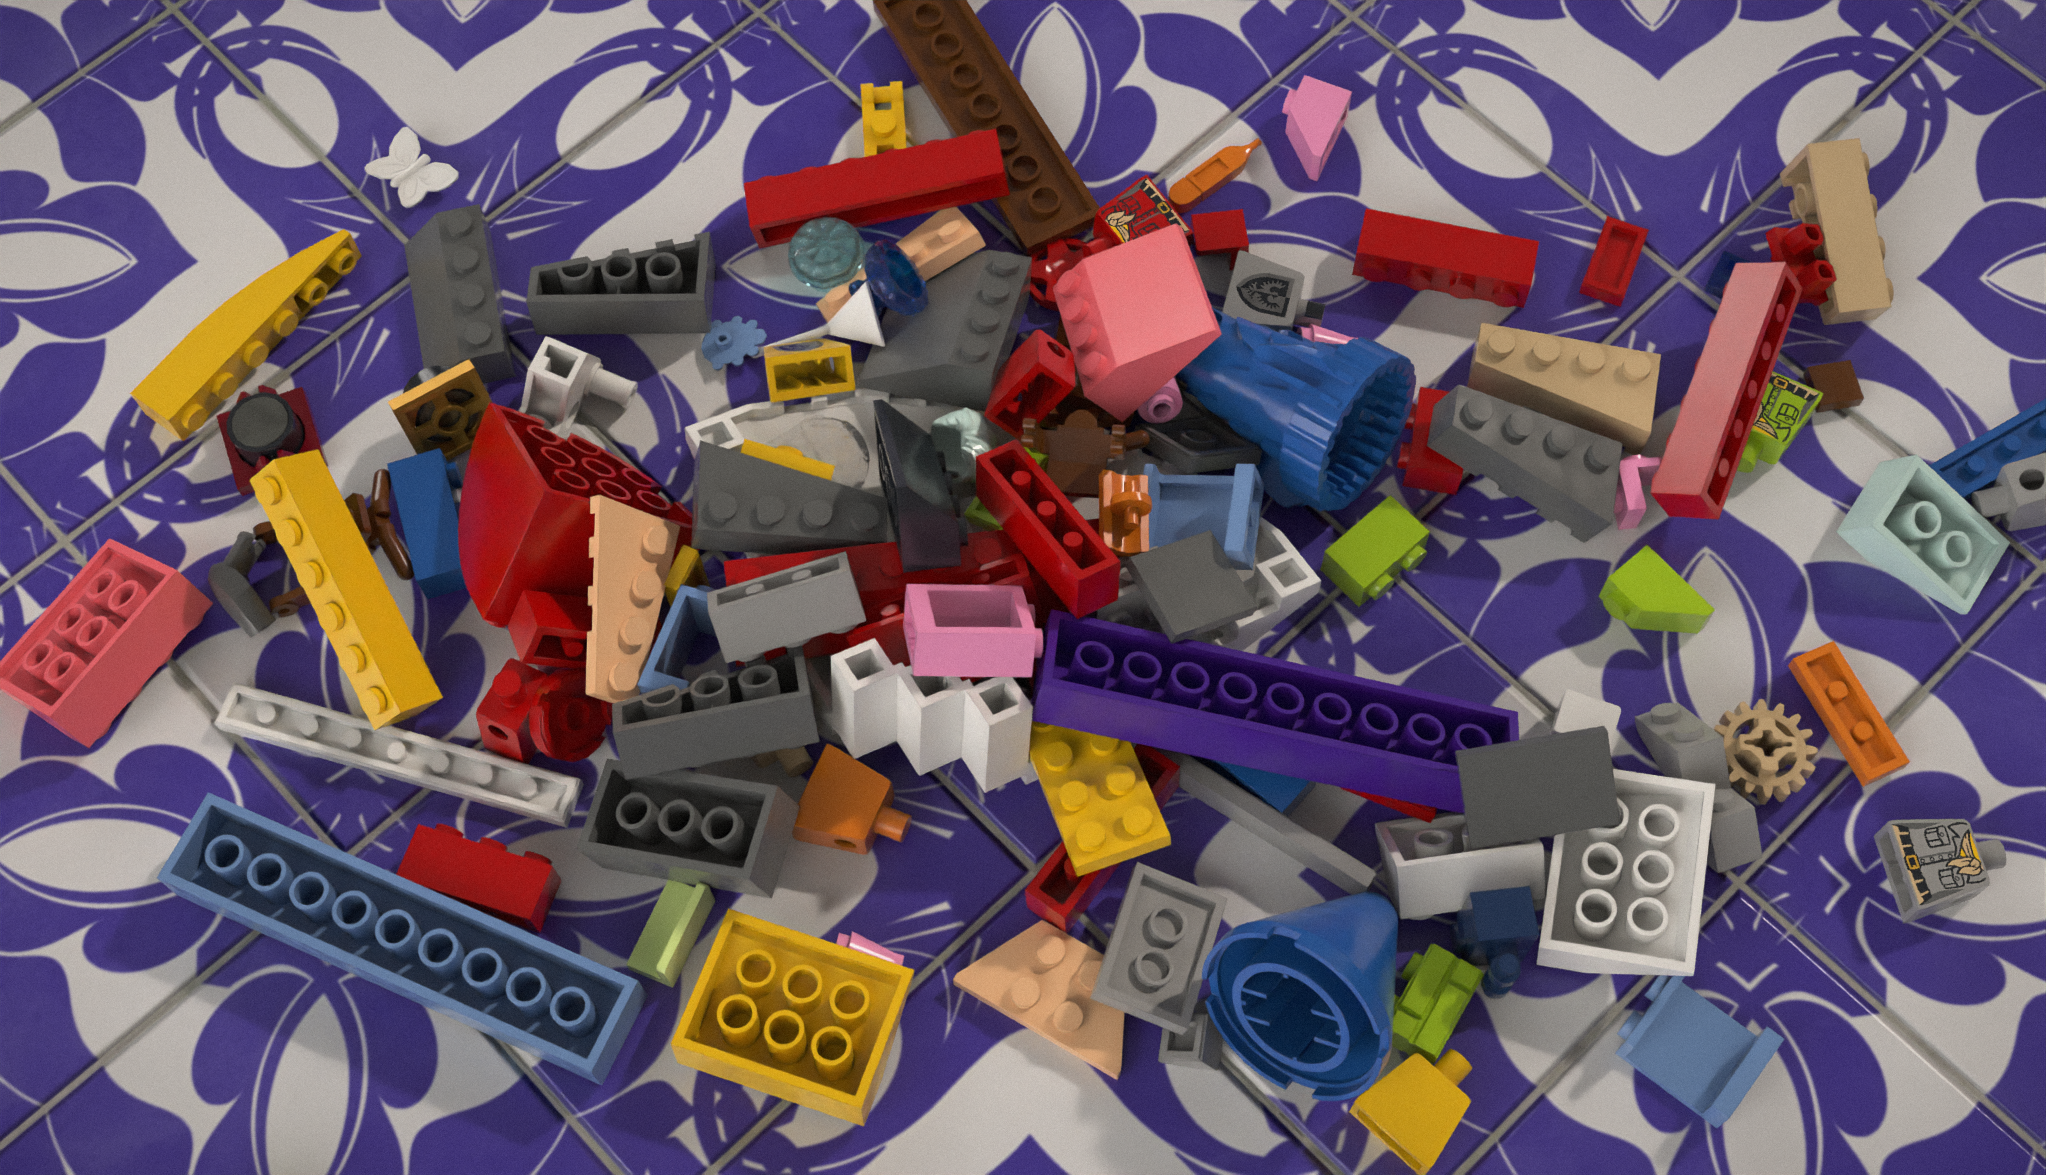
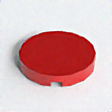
[529,668,613,763]

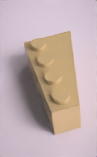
[1780,138,1894,325]
[1467,323,1661,455]

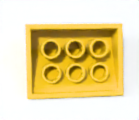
[671,908,914,1127]

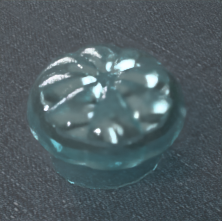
[788,217,865,293]

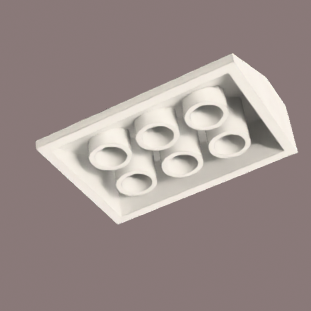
[1536,769,1715,976]

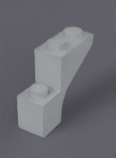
[1635,702,1763,873]

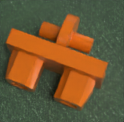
[1099,469,1152,558]

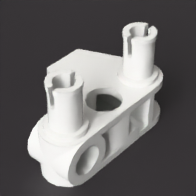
[519,336,638,439]

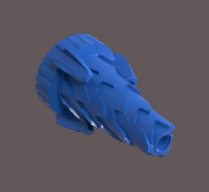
[1175,307,1416,511]

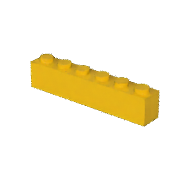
[250,449,443,730]

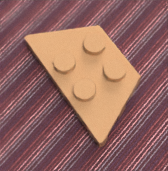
[953,920,1125,1080]

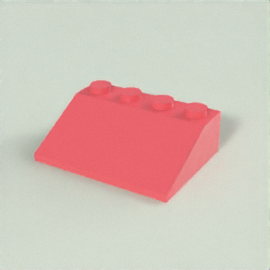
[1052,223,1222,422]
[0,538,213,748]

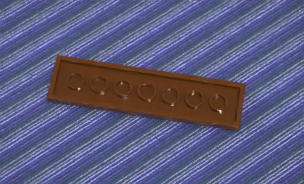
[873,0,1100,257]

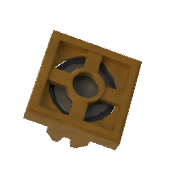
[388,359,493,461]

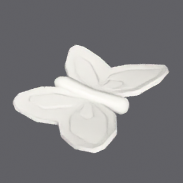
[364,127,459,208]

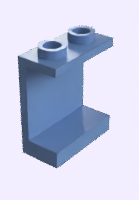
[637,584,717,694]
[1615,975,1784,1128]

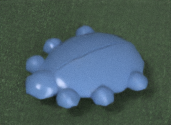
[701,316,767,371]

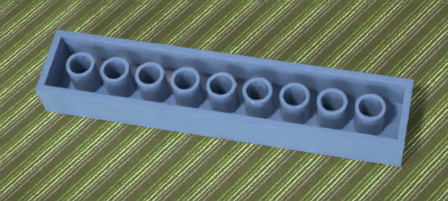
[157,792,648,1085]

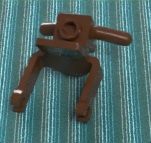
[1021,409,1150,498]
[253,469,414,618]

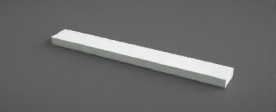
[214,682,584,828]

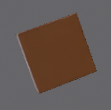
[1803,360,1864,413]

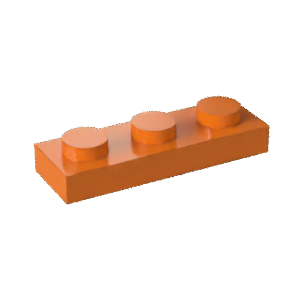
[1788,641,1910,787]

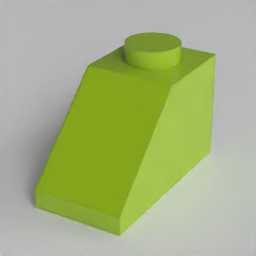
[1598,545,1715,634]

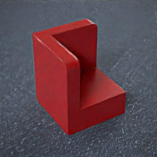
[1190,209,1249,271]

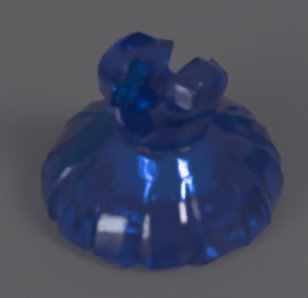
[849,240,929,317]

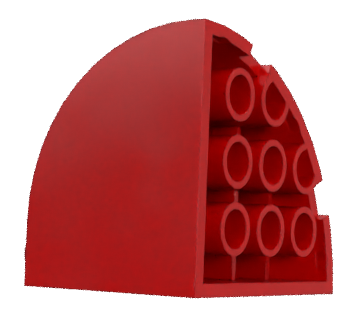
[458,402,700,628]

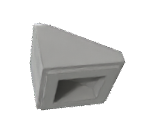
[1158,1013,1223,1071]

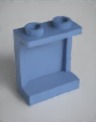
[1143,464,1264,570]

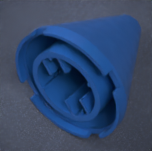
[1202,891,1398,1101]

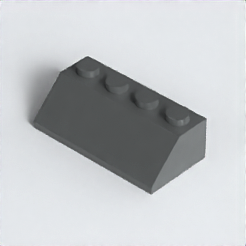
[404,204,516,384]

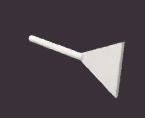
[753,281,885,358]

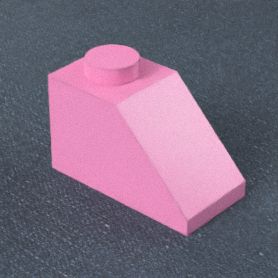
[1282,75,1352,181]

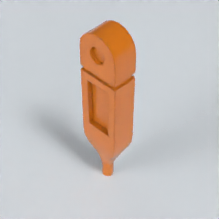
[1168,138,1262,213]

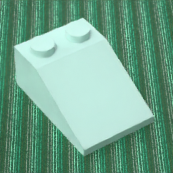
[1836,454,2010,614]

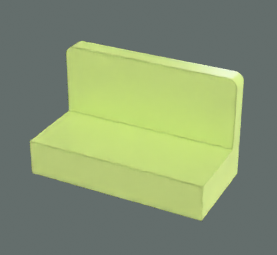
[626,880,715,988]

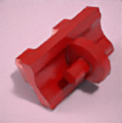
[1765,223,1837,306]

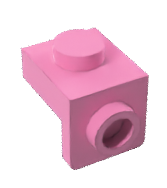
[1614,455,1662,530]

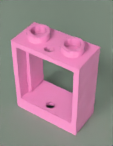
[903,584,1043,677]

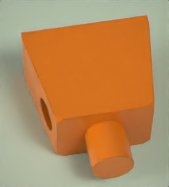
[792,744,912,855]

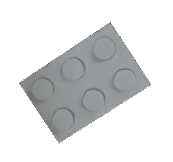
[1090,862,1228,1035]

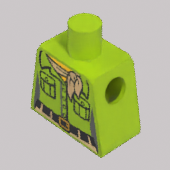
[1737,372,1824,473]

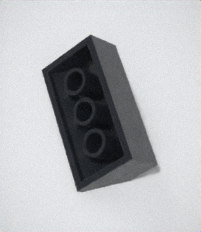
[873,399,968,573]

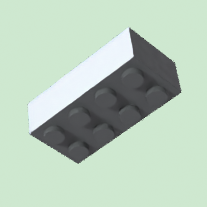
[577,759,800,898]

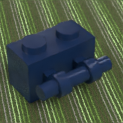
[1450,886,1539,999]

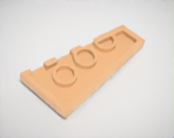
[816,207,986,323]
[586,495,680,704]

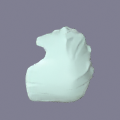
[931,407,997,484]

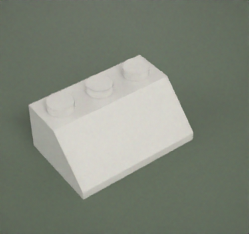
[1375,812,1546,920]

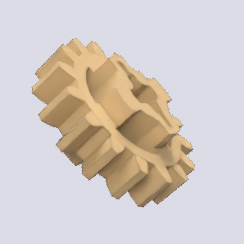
[1713,699,1818,804]

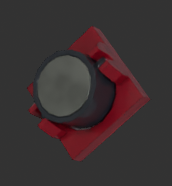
[216,385,329,496]

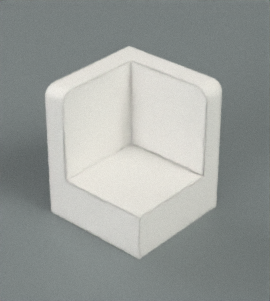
[1549,689,1621,746]

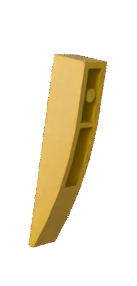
[130,229,362,442]

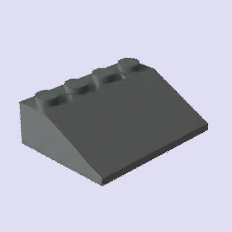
[858,250,1032,412]

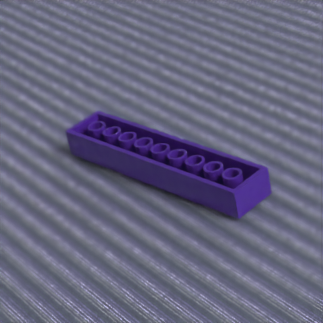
[1031,609,1519,814]

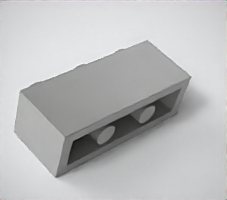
[707,551,866,663]

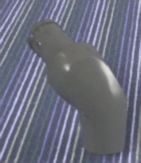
[207,531,276,637]

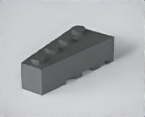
[526,232,716,335]
[1427,384,1622,543]
[691,440,887,555]
[612,645,820,780]

